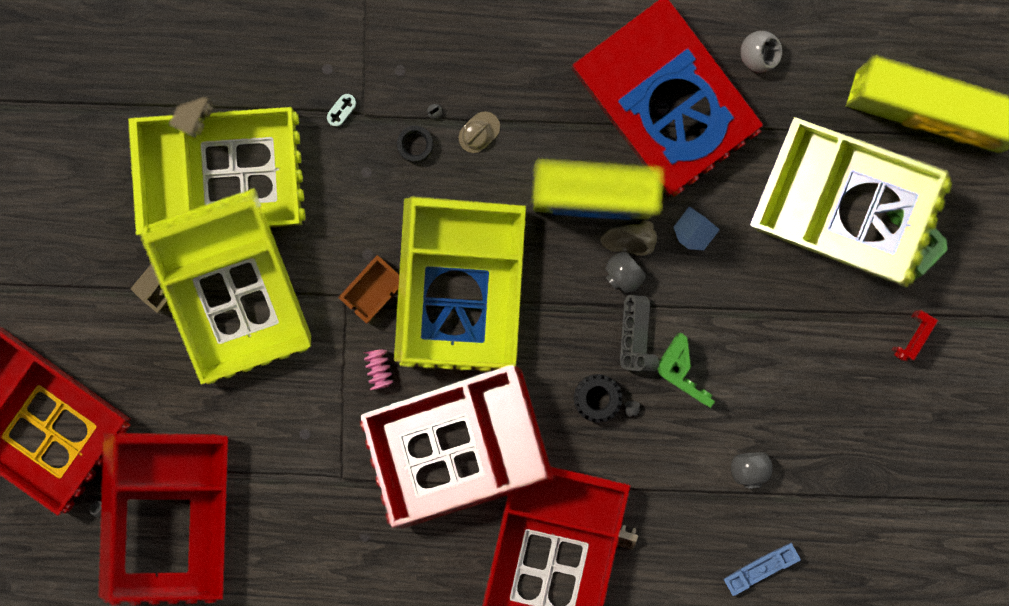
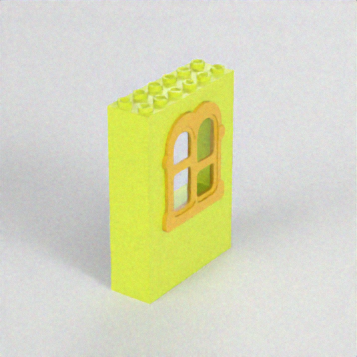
[846,57,1009,153]

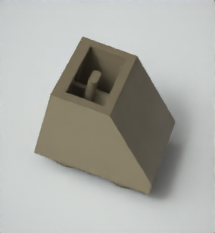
[169,97,213,138]
[131,263,168,313]

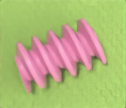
[364,349,393,390]

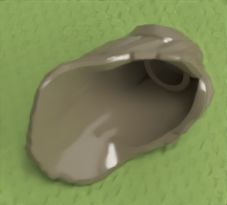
[600,220,657,256]

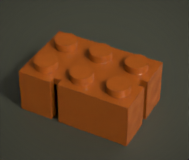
[338,255,399,324]

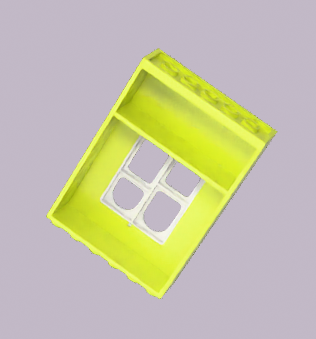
[129,107,305,236]
[141,188,311,384]

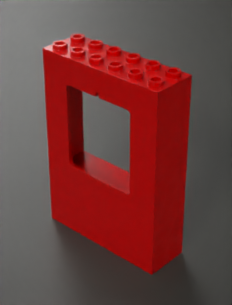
[99,433,228,605]

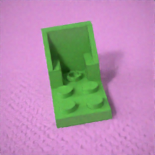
[886,209,947,280]
[658,333,715,408]

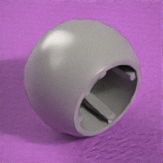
[740,31,782,73]

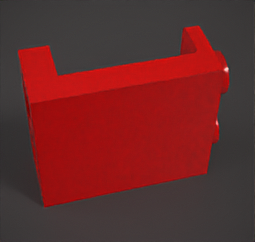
[892,310,938,361]

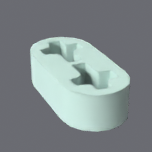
[327,94,356,127]

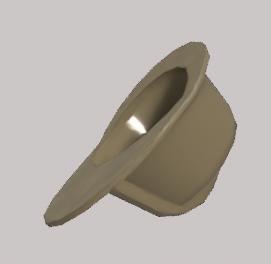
[458,112,500,153]

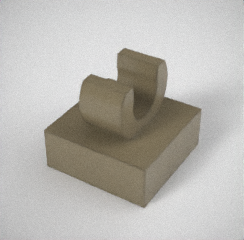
[617,525,638,550]

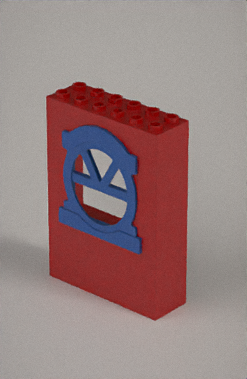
[572,0,763,197]

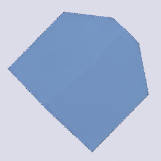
[673,207,719,250]

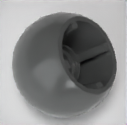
[605,251,646,293]
[731,452,773,488]

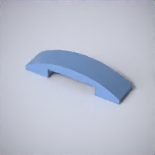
[724,543,801,596]

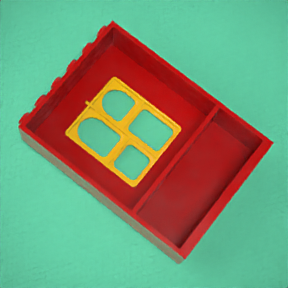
[0,327,131,516]

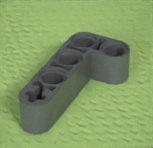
[620,295,659,372]

